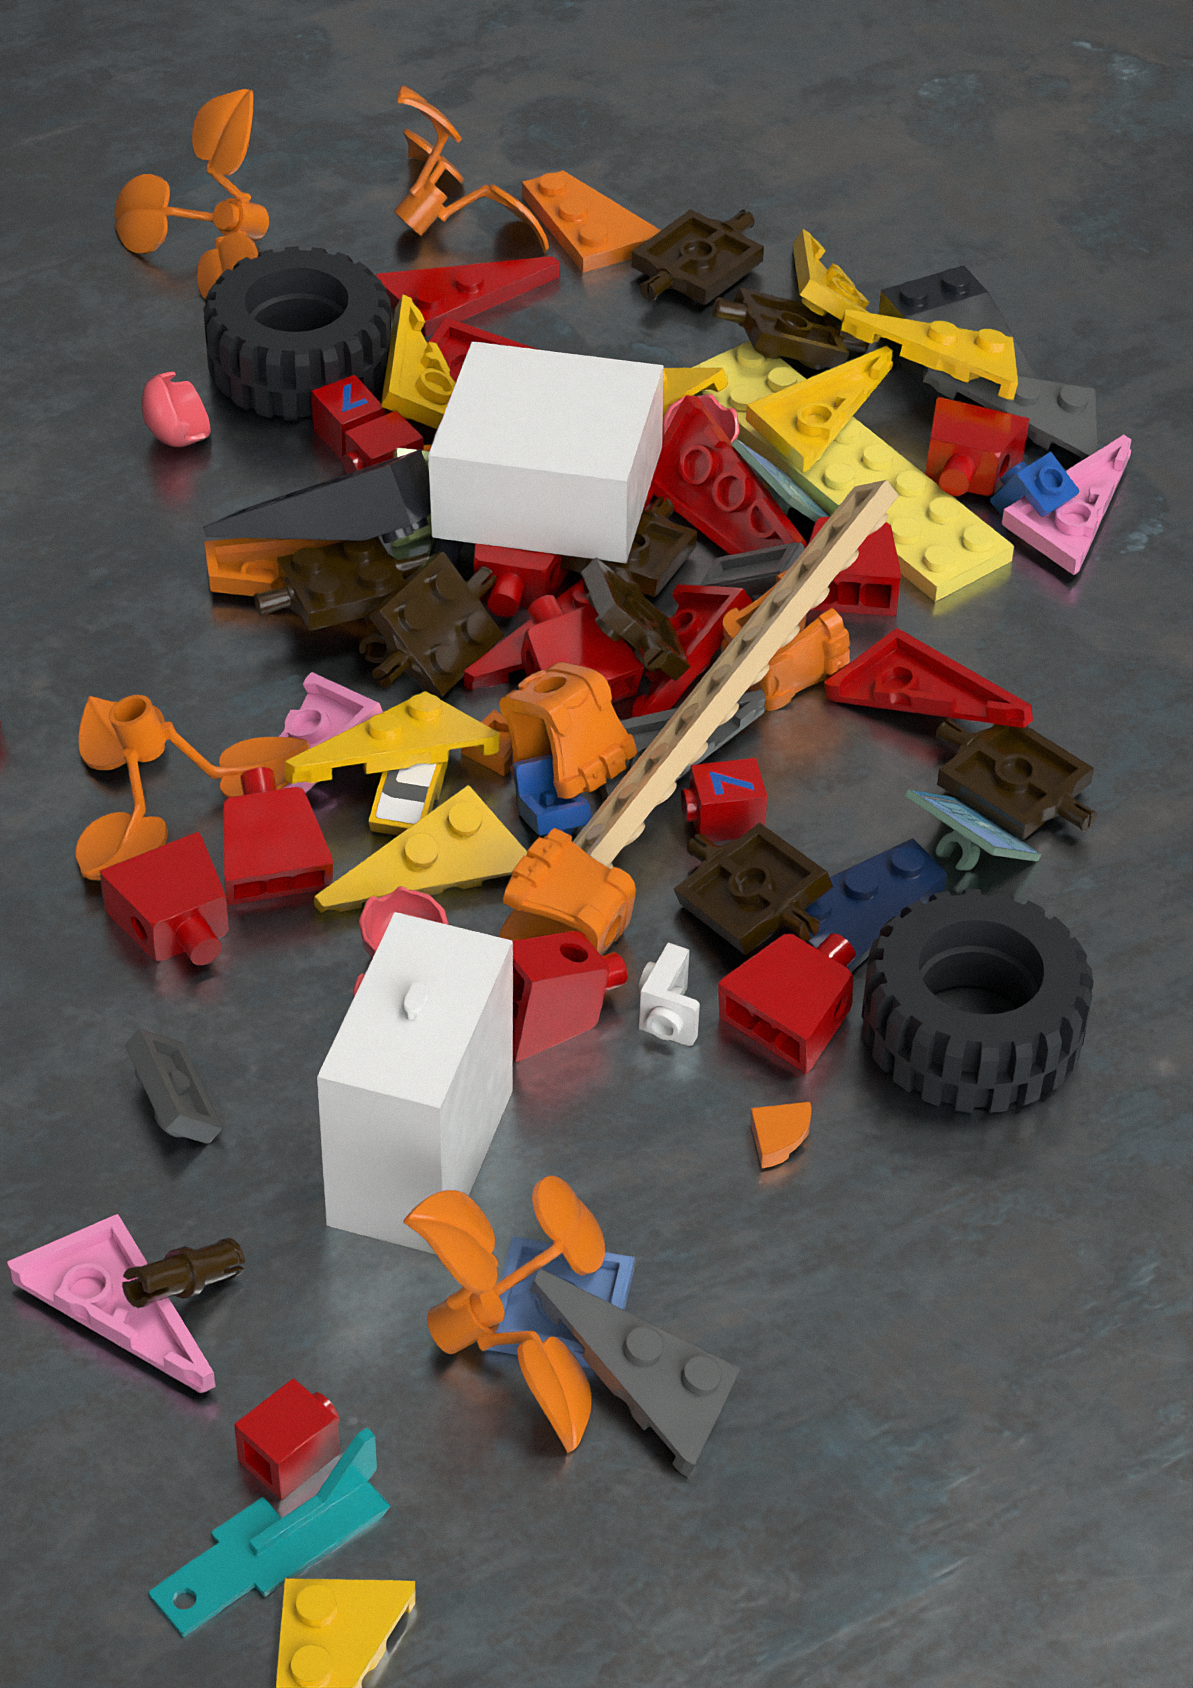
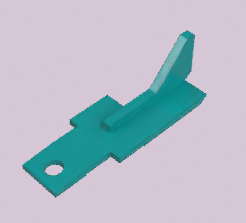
[148,1427,391,1637]

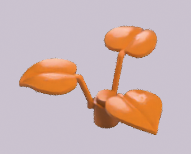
[393,85,549,254]
[114,89,269,299]
[75,695,310,880]
[403,1175,605,1454]

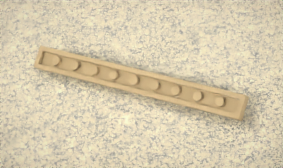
[573,480,899,869]

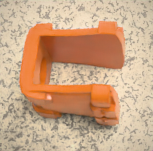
[721,569,850,711]
[499,662,638,799]
[498,828,636,956]

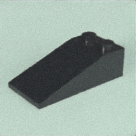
[878,265,1038,407]
[203,449,431,544]

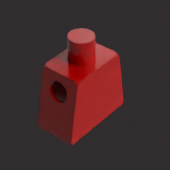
[925,397,1030,496]
[809,517,901,617]
[474,543,569,617]
[520,595,644,704]
[224,767,334,906]
[99,832,229,965]
[513,931,628,1062]
[718,933,856,1074]

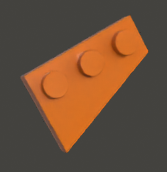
[522,170,661,273]
[204,538,346,596]

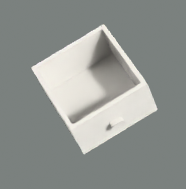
[428,342,663,563]
[317,912,513,1254]

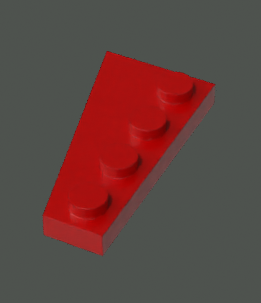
[651,395,808,555]

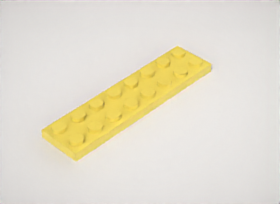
[692,340,1014,602]

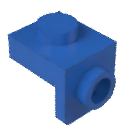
[990,452,1079,517]
[513,754,591,836]

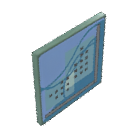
[731,439,829,522]
[905,789,1042,871]

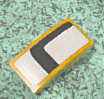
[369,750,450,836]

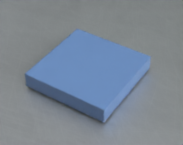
[488,1236,635,1368]

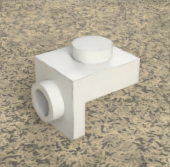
[638,943,700,1046]

